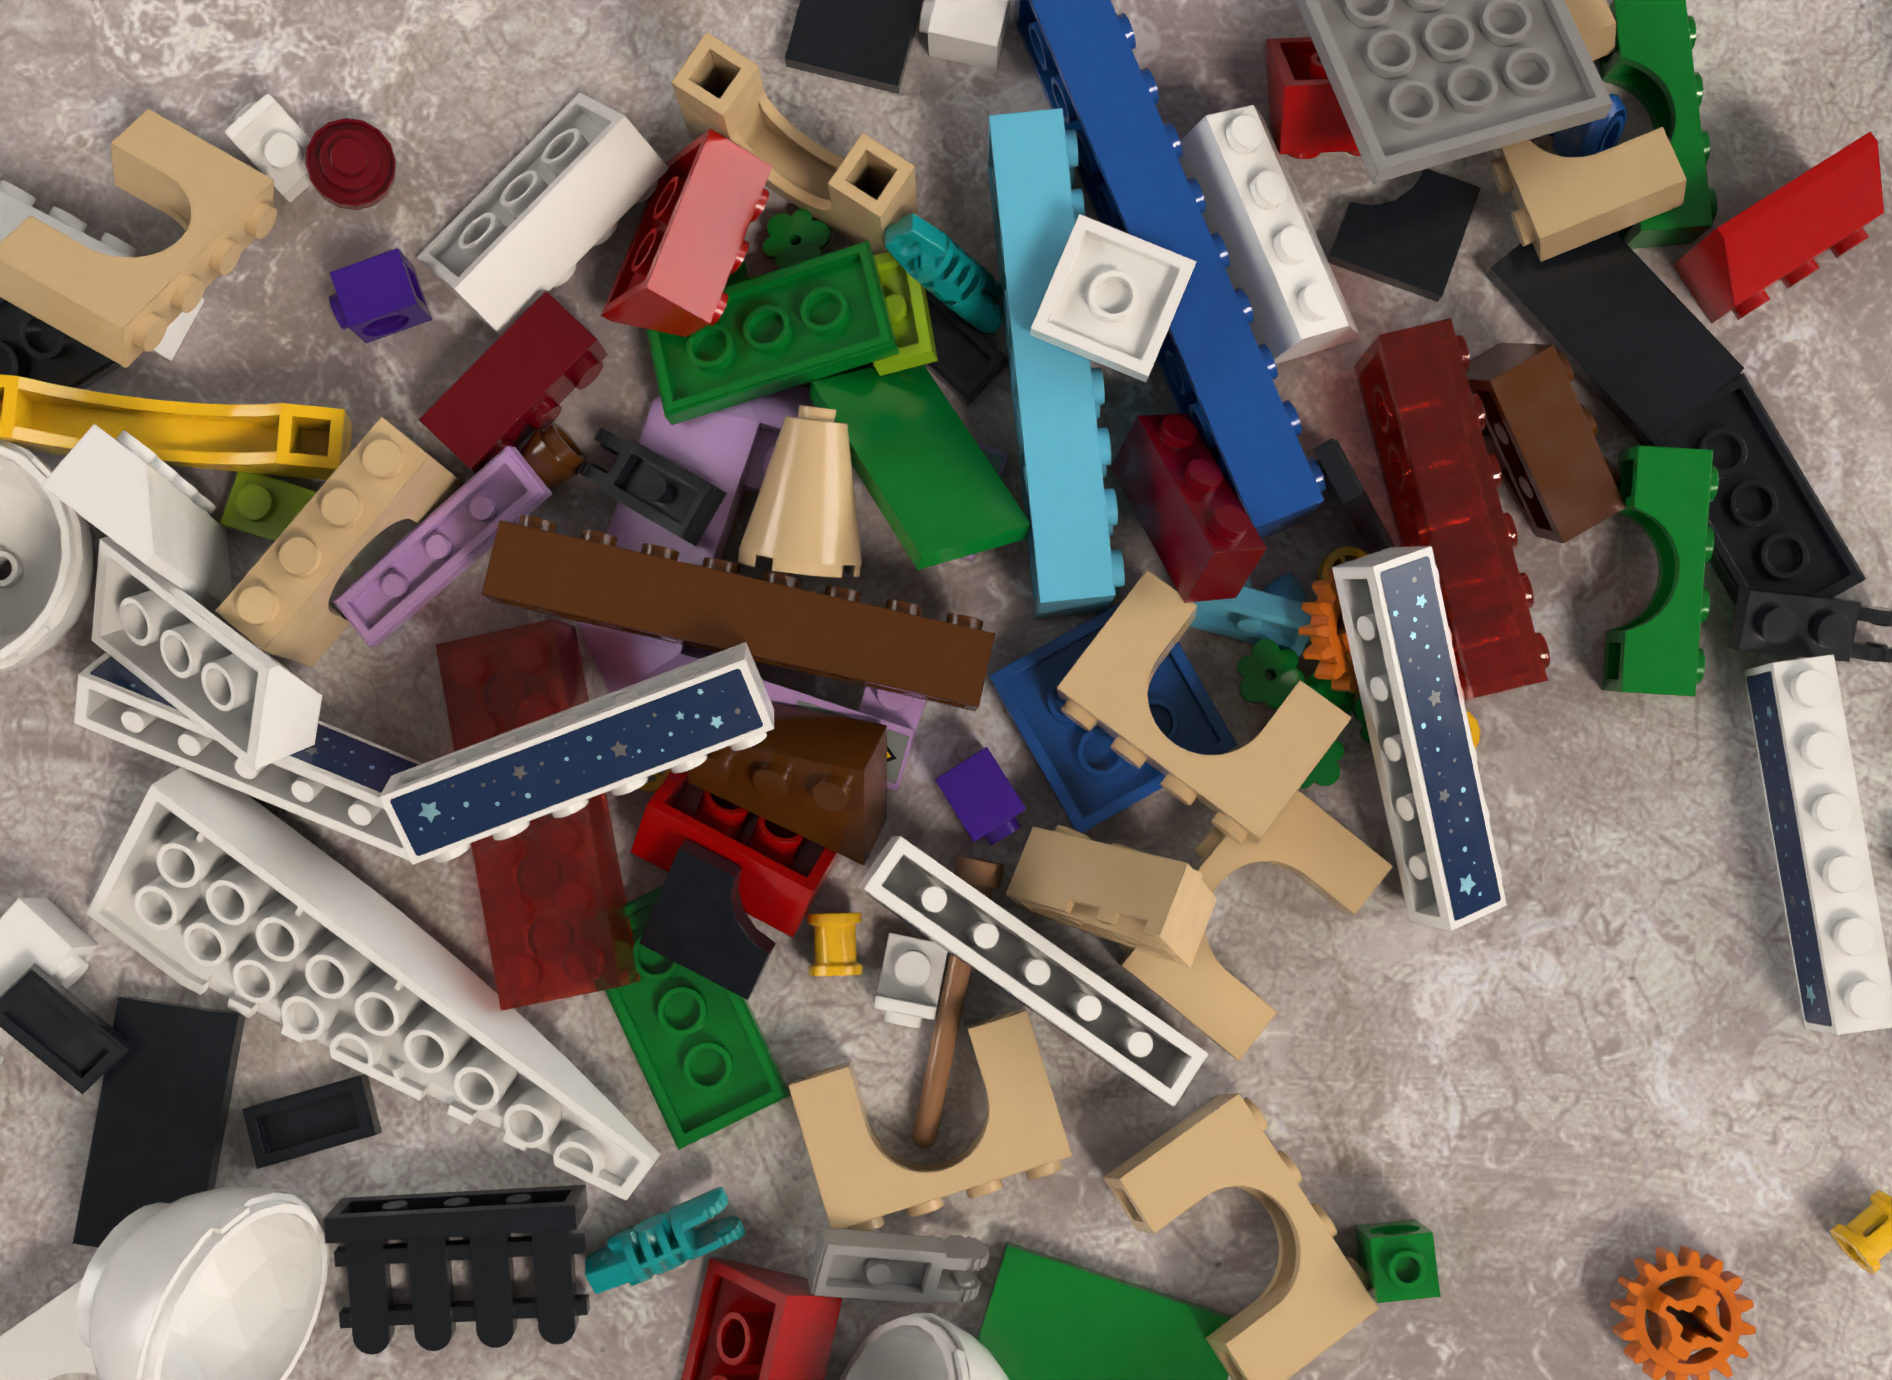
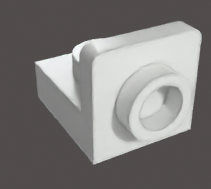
[225,94,311,202]
[873,932,948,1028]

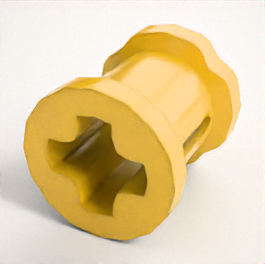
[807,912,863,976]
[1830,1190,1892,1275]

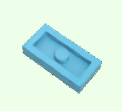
[1189,573,1311,656]

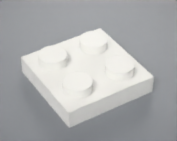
[1030,214,1197,382]

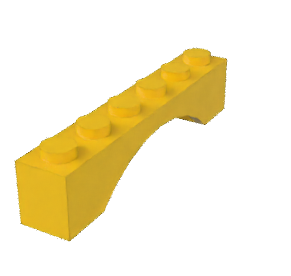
[0,374,353,480]

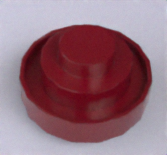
[305,118,396,210]

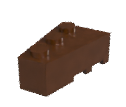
[1441,342,1626,543]
[687,702,887,865]

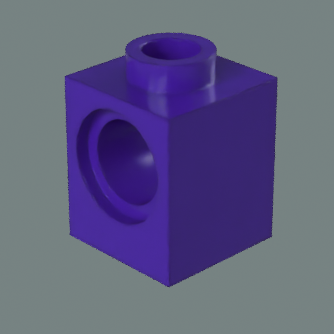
[329,248,433,344]
[935,747,1026,846]

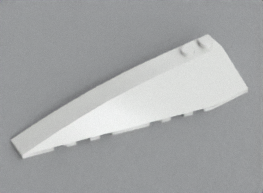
[86,767,660,1200]

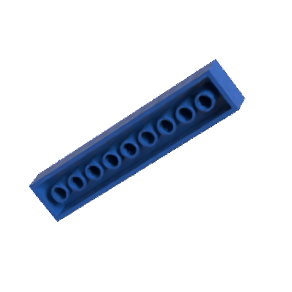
[1014,0,1326,539]

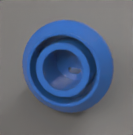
[1548,94,1627,157]

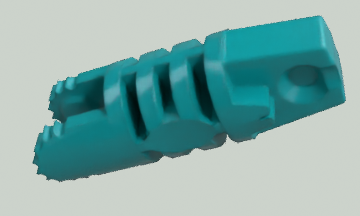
[885,213,1003,334]
[585,1186,746,1294]

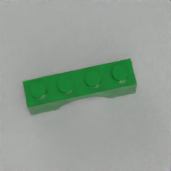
[1599,0,1717,249]
[1602,446,1719,697]

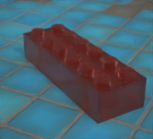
[1354,318,1550,703]
[435,619,641,1011]

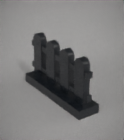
[323,1185,590,1355]

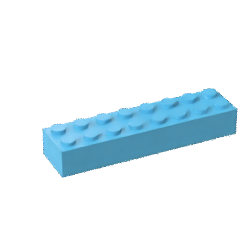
[987,108,1125,619]

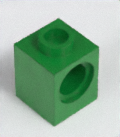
[1354,1219,1441,1303]

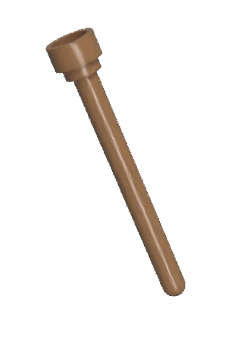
[912,855,1005,1149]

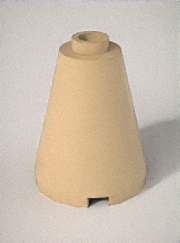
[738,405,862,578]

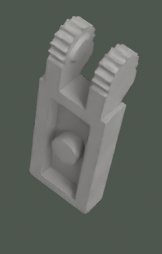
[808,1227,990,1304]

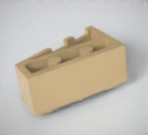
[1005,825,1217,968]

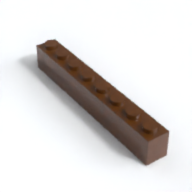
[481,515,995,711]

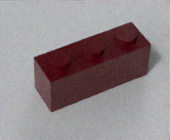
[419,291,608,474]
[1110,414,1267,603]

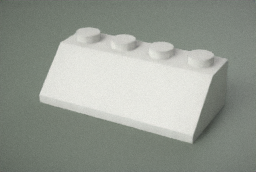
[416,92,669,336]
[1179,105,1360,364]
[41,424,232,615]
[91,536,322,770]

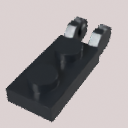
[576,428,727,546]
[1728,587,1892,663]

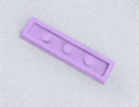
[333,446,552,647]

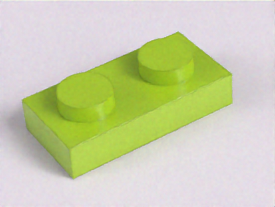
[873,251,938,376]
[220,472,317,542]

